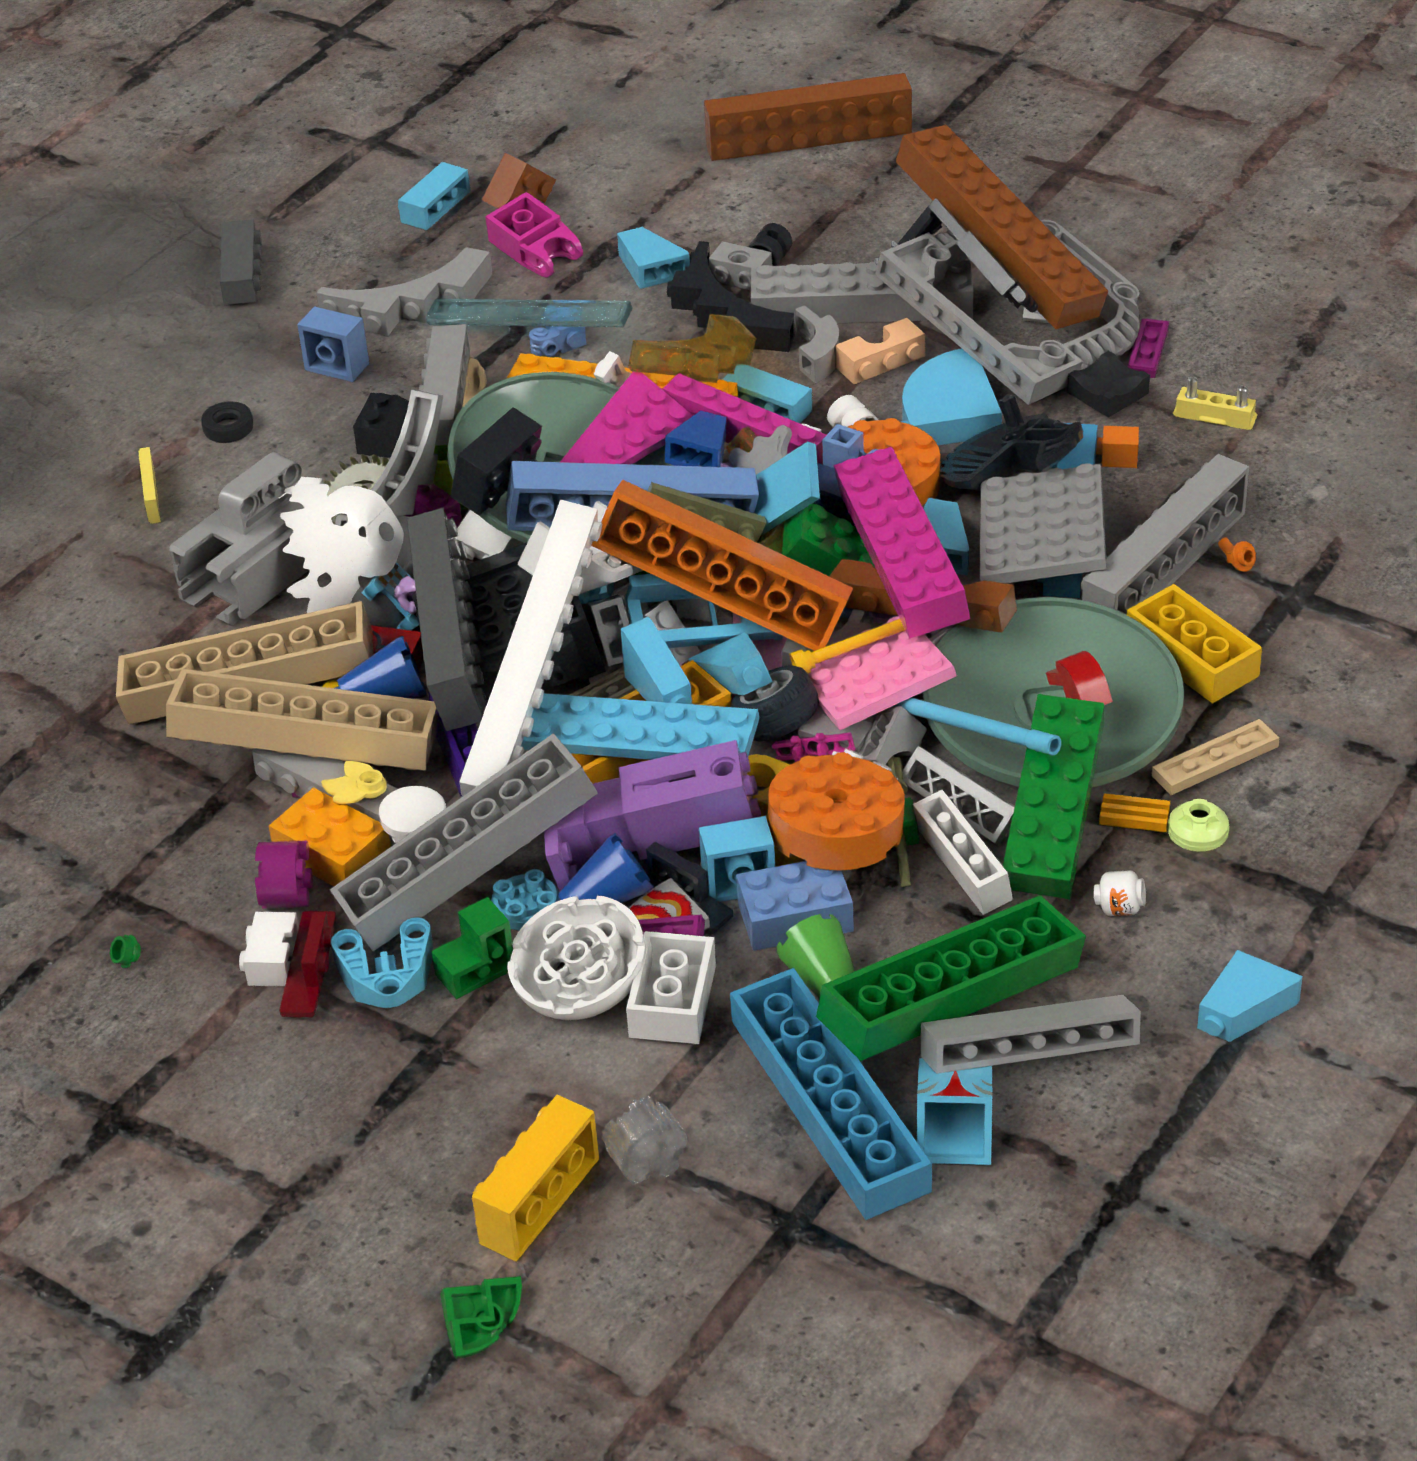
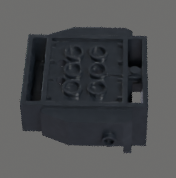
[412,543,606,703]

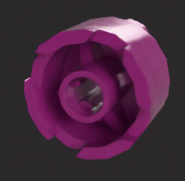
[255,840,313,909]

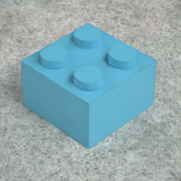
[699,816,775,902]

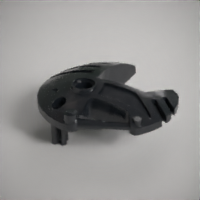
[940,394,1083,490]

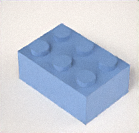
[736,861,854,951]

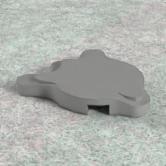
[729,425,792,475]

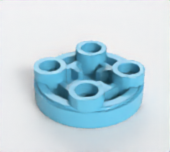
[491,869,560,930]

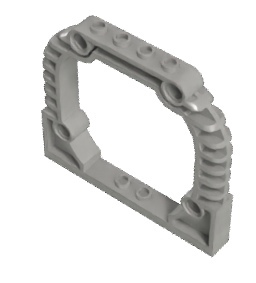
[875,220,1140,405]

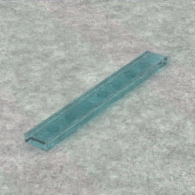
[425,299,633,327]

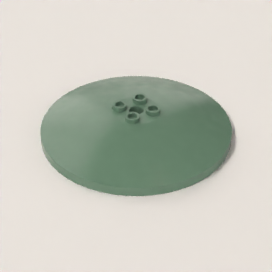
[922,597,1184,787]

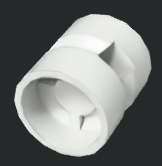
[827,395,878,428]

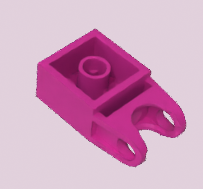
[485,192,583,278]

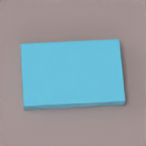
[754,441,820,535]

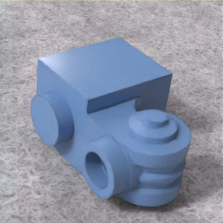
[529,306,586,357]
[822,424,878,468]

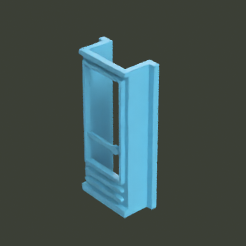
[625,574,784,648]

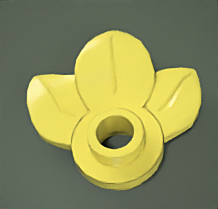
[321,761,387,804]

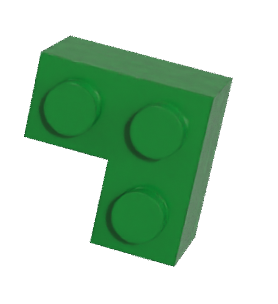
[431,897,513,999]

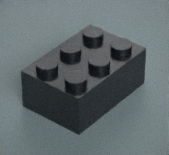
[450,407,542,516]

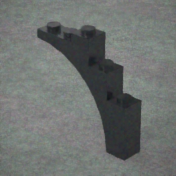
[667,241,795,352]

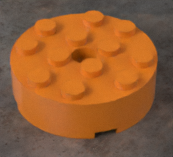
[848,418,940,505]
[767,752,905,870]

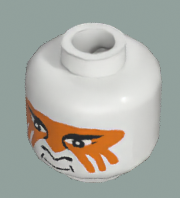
[1094,870,1146,916]

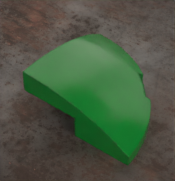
[440,1276,522,1359]

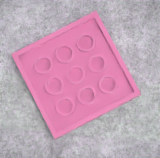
[808,616,957,731]

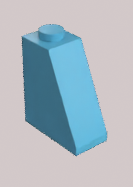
[617,227,690,289]
[923,498,969,576]
[621,617,692,704]
[688,632,773,695]
[1197,950,1303,1042]

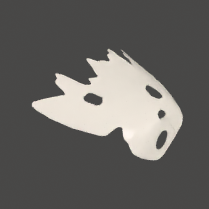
[280,484,404,613]

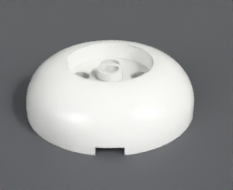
[508,895,646,1020]

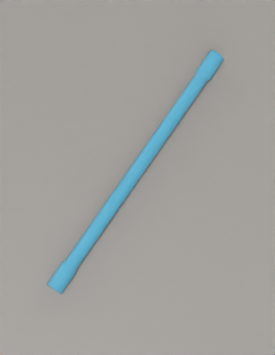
[890,697,1061,755]

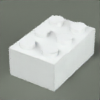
[626,931,716,1044]

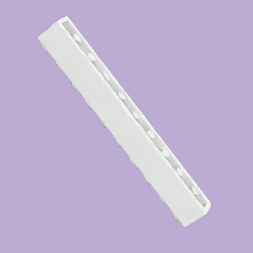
[459,499,602,796]

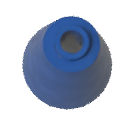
[334,636,427,699]
[558,833,654,903]

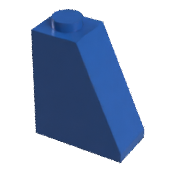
[665,410,727,467]

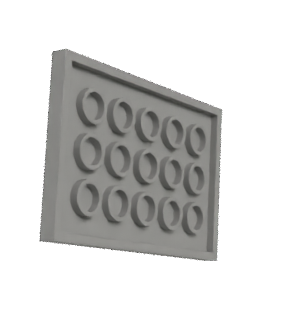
[980,464,1107,583]

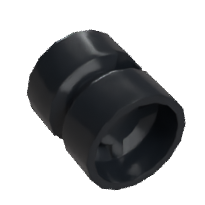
[748,223,792,266]

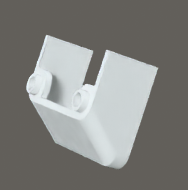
[517,501,643,596]

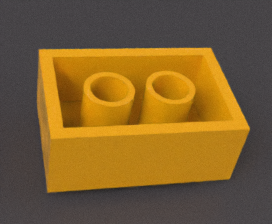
[269,787,391,886]

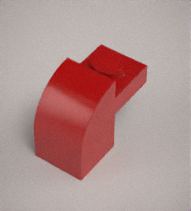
[1046,651,1113,705]

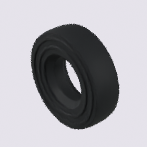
[201,401,253,443]

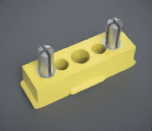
[1173,377,1257,430]

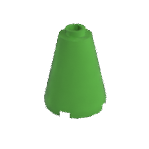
[777,914,855,999]

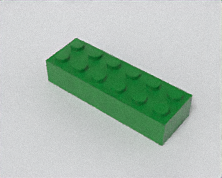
[1003,694,1104,899]

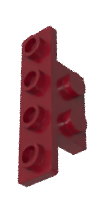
[279,911,337,1018]

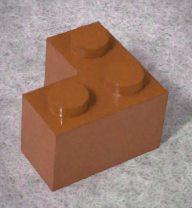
[482,153,556,208]

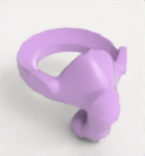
[394,576,416,614]

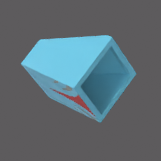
[917,1058,992,1165]

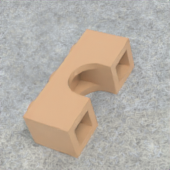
[835,318,925,384]

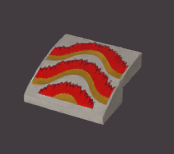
[629,878,710,930]

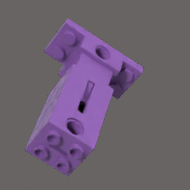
[544,740,761,891]

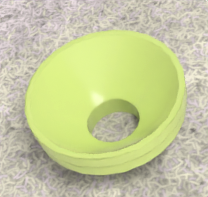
[1167,799,1229,852]

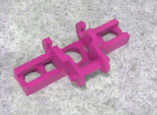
[772,732,855,762]

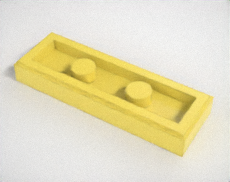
[138,447,161,524]

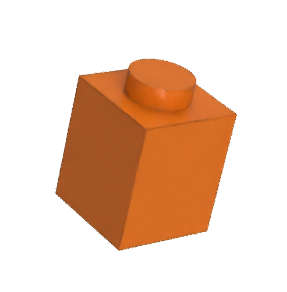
[1096,426,1139,468]

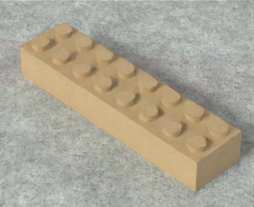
[116,601,373,725]
[166,669,438,771]

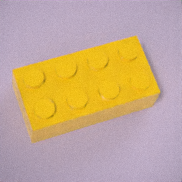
[1127,584,1262,704]
[472,1095,599,1262]

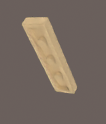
[1152,719,1280,795]

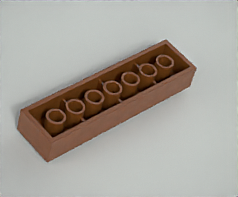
[704,73,912,161]

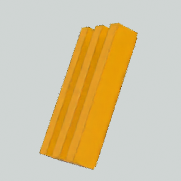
[1099,793,1170,832]

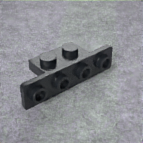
[632,842,733,934]

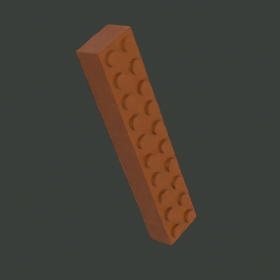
[896,125,1108,330]

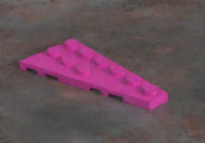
[560,368,693,464]

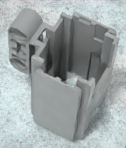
[169,452,309,625]

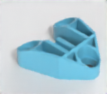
[331,917,433,1008]

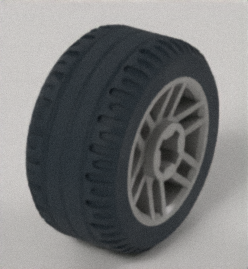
[731,665,819,742]

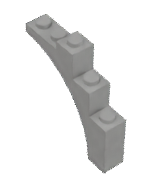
[316,247,492,336]
[335,390,443,541]

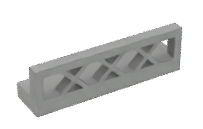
[902,746,1015,845]

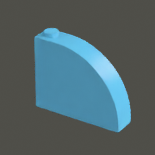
[901,348,1002,445]

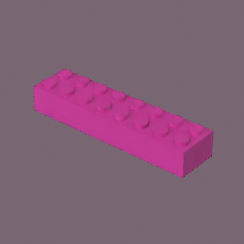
[834,447,970,639]

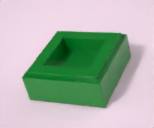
[903,797,920,846]

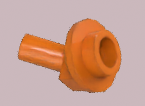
[1218,537,1256,572]

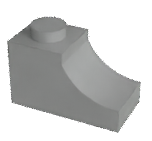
[859,706,927,765]

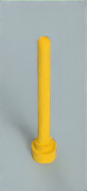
[789,619,905,674]

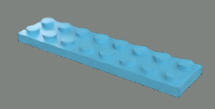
[521,693,760,760]

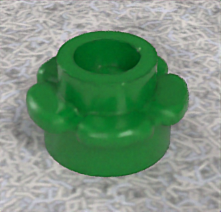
[110,935,141,968]

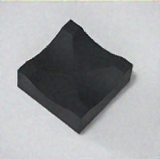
[1067,350,1150,418]

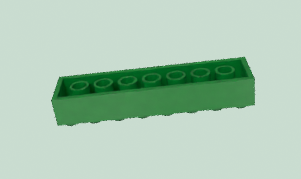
[816,895,1086,1061]

